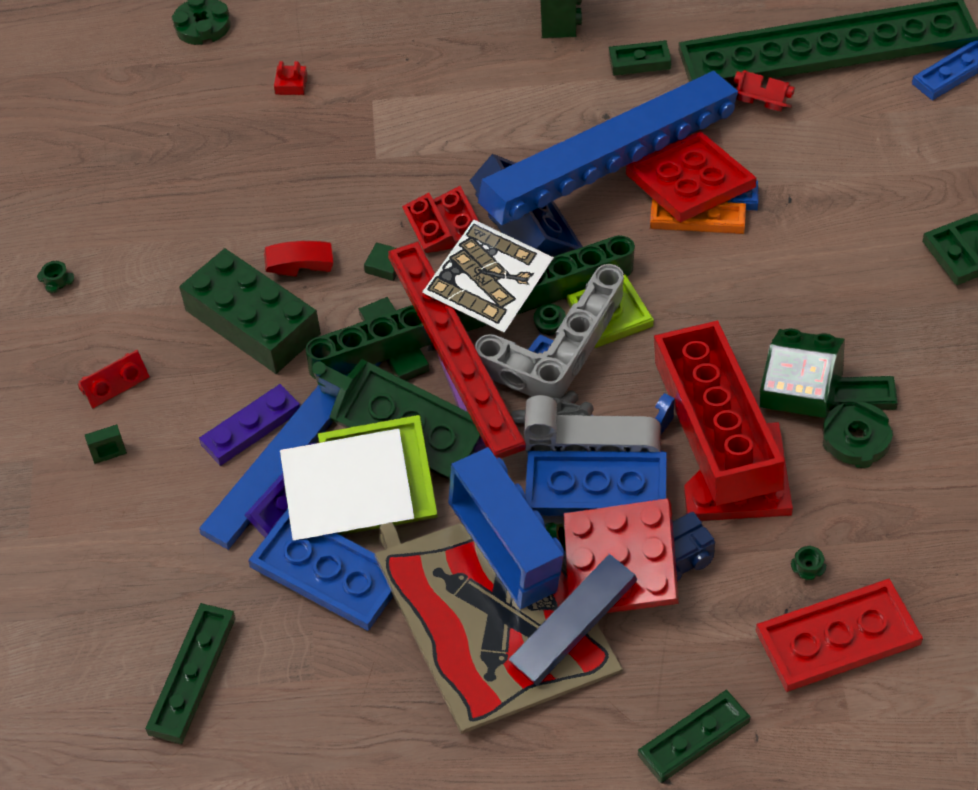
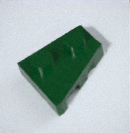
[922,213,978,286]

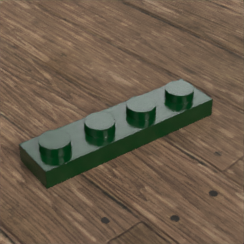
[145,603,236,744]

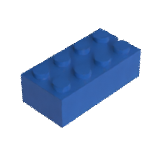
[448,447,564,610]

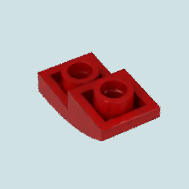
[264,241,334,277]

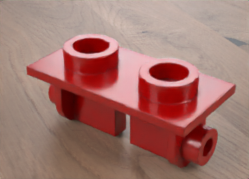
[734,70,795,112]
[77,350,150,409]

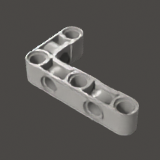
[475,264,624,399]

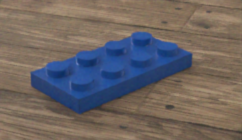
[525,451,667,516]
[248,509,393,631]

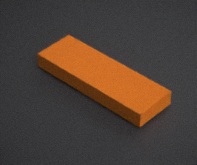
[650,198,746,234]

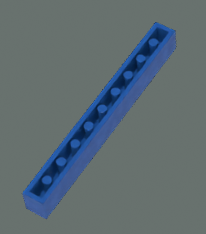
[478,71,738,225]

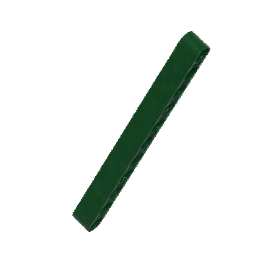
[306,235,635,379]

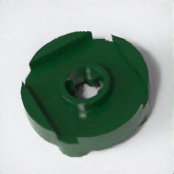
[172,0,230,45]
[823,402,893,469]

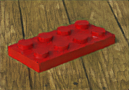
[756,578,923,692]

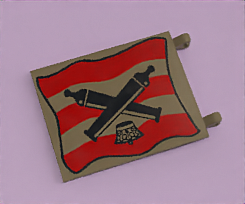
[375,522,623,734]

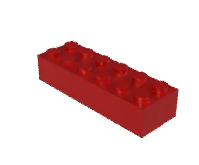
[654,320,784,506]

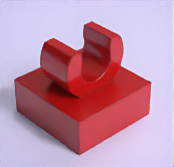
[274,61,308,95]

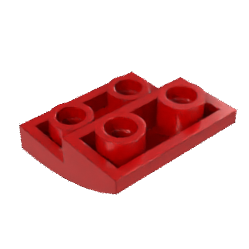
[402,186,479,253]

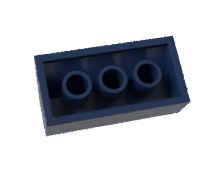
[470,154,583,257]

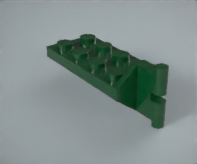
[312,359,481,481]

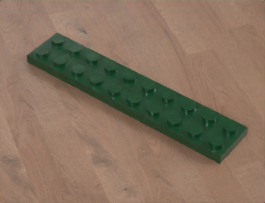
[678,0,978,85]

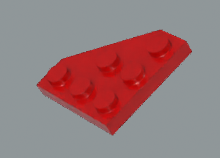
[684,422,793,521]

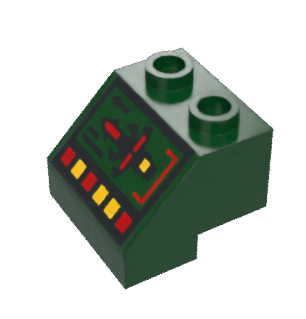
[759,328,845,418]

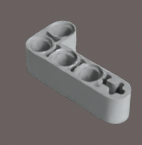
[524,395,661,455]

